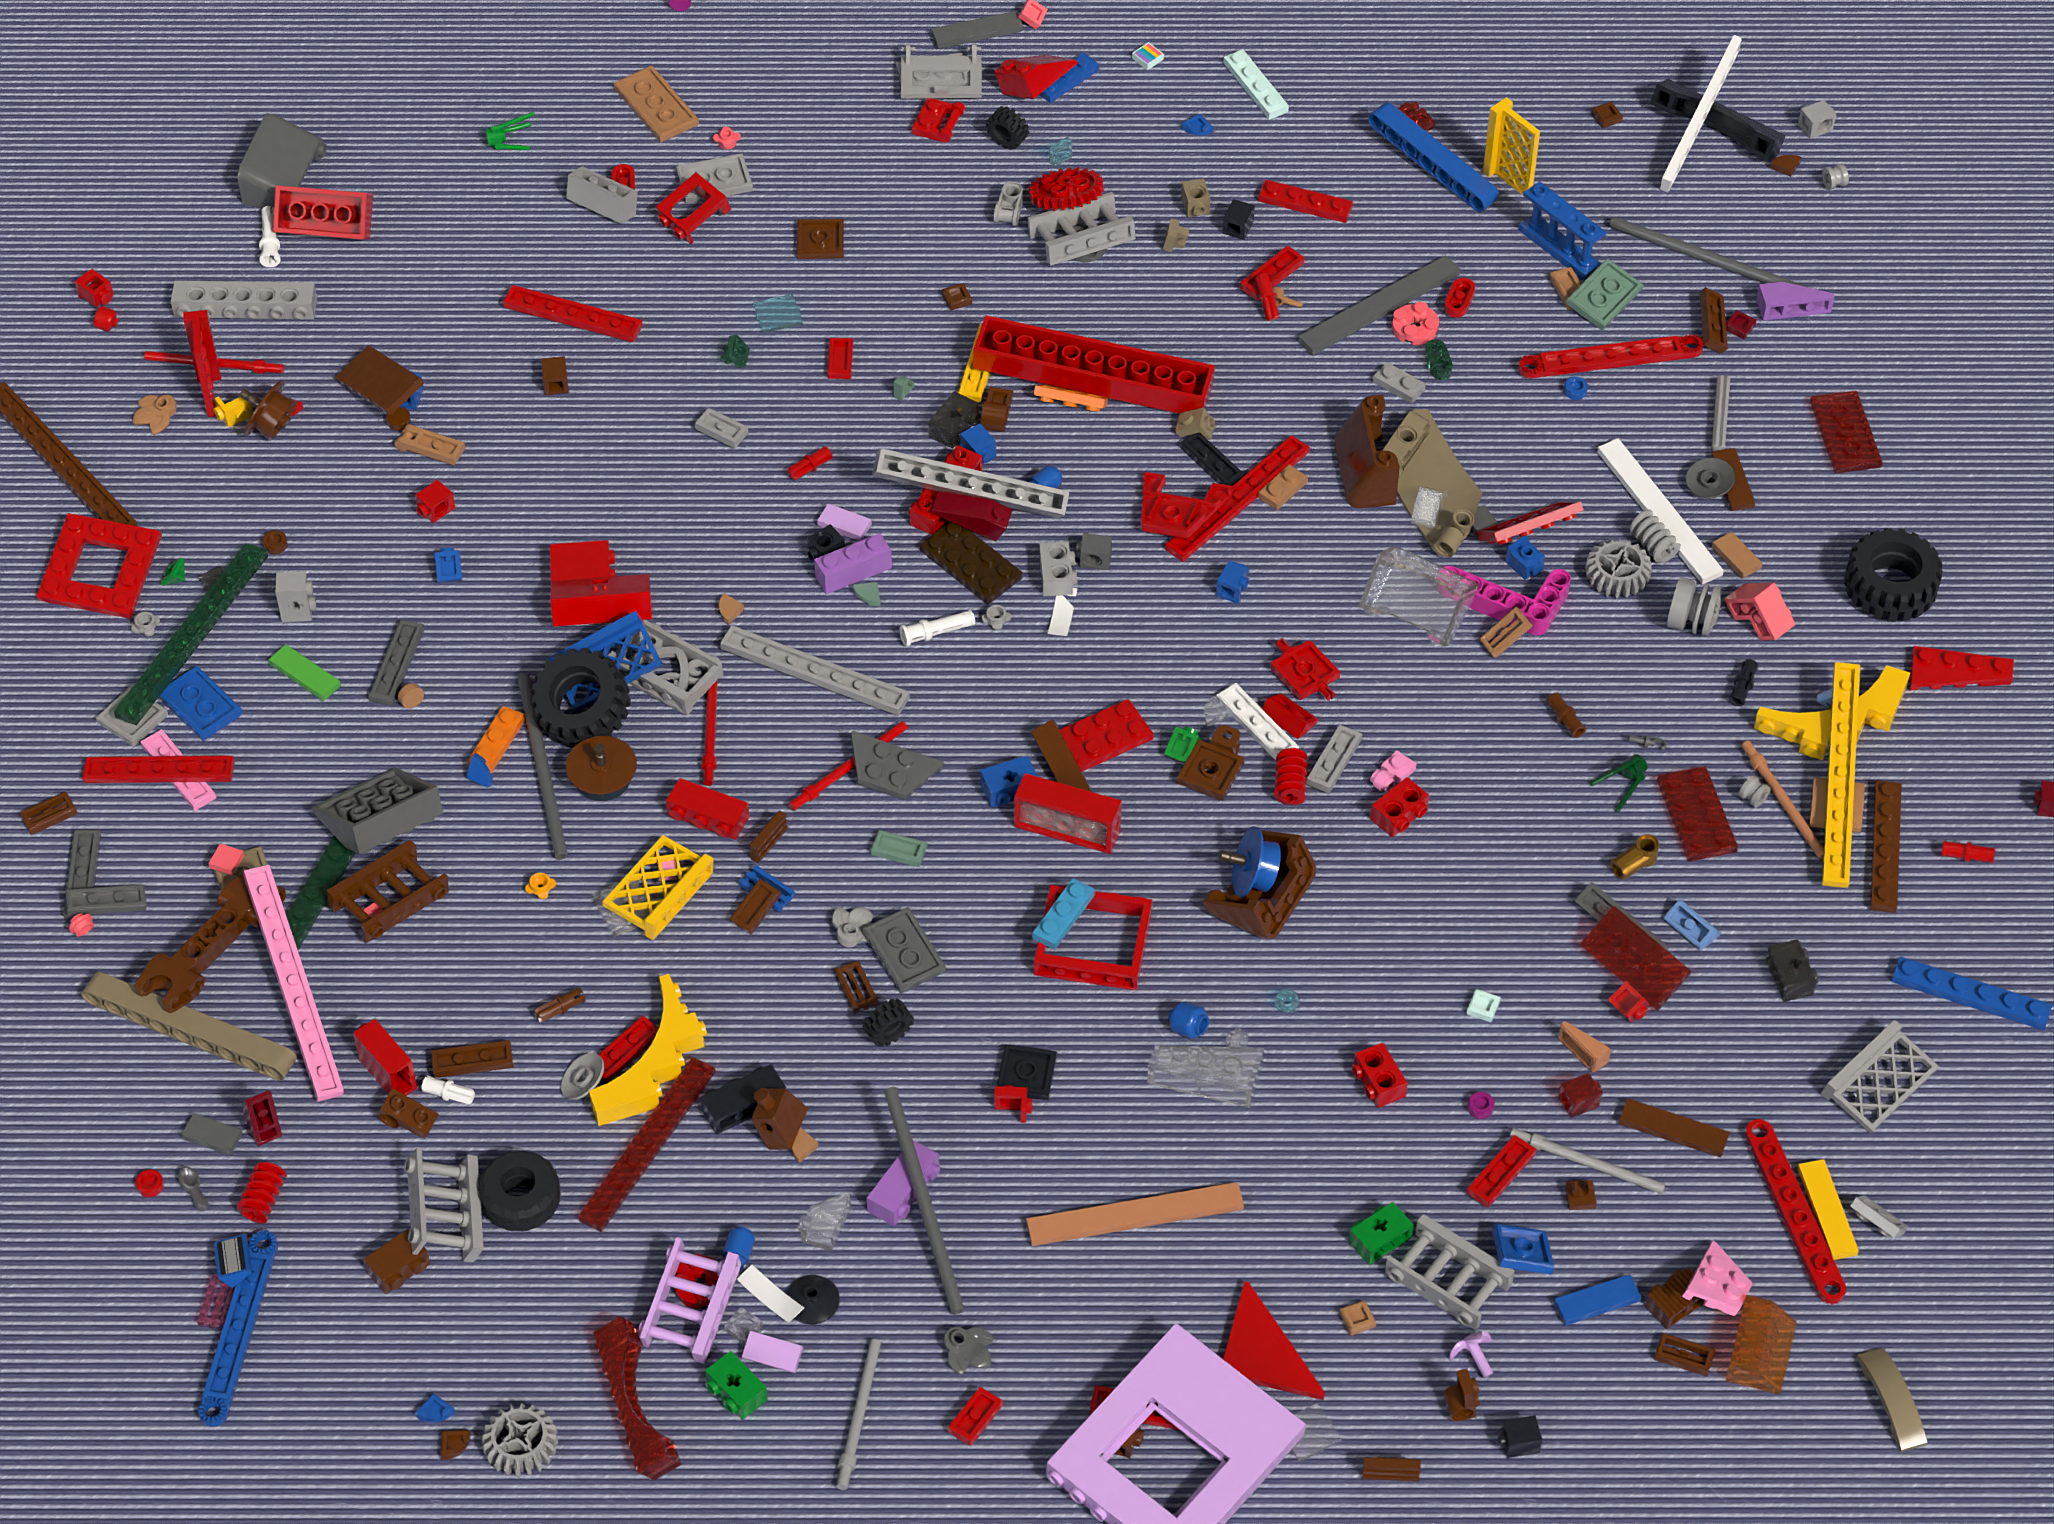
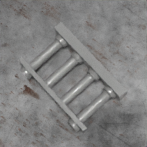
[1028,192,1136,266]
[404,1147,484,1263]
[1385,1214,1515,1330]

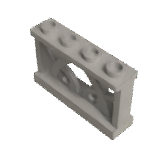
[608,620,723,715]

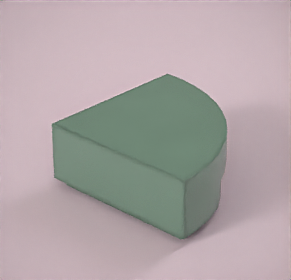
[894,376,914,401]
[853,582,881,606]

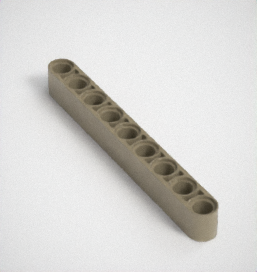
[81,972,297,1081]

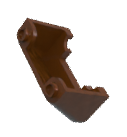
[1335,394,1400,508]
[1203,830,1316,940]

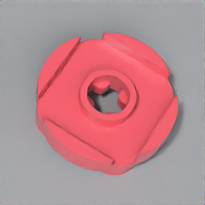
[1392,301,1439,345]

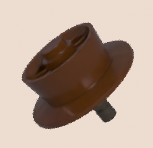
[239,380,297,441]

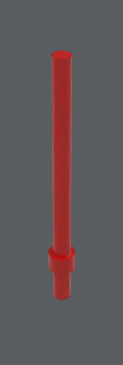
[144,351,284,374]
[701,680,718,786]
[788,721,908,811]

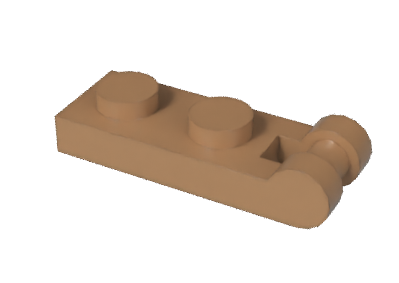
[395,424,465,466]

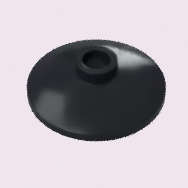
[786,1275,840,1325]

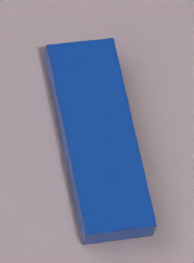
[1554,1274,1641,1326]

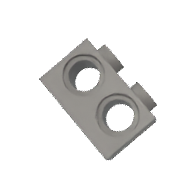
[1039,541,1077,597]

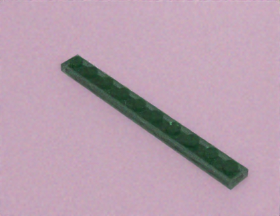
[114,543,268,726]

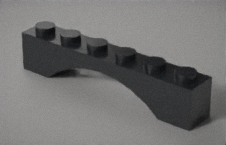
[1650,79,1786,161]

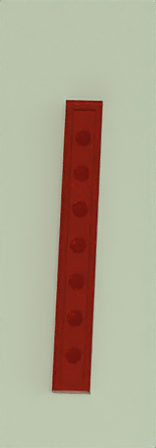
[578,1057,716,1233]

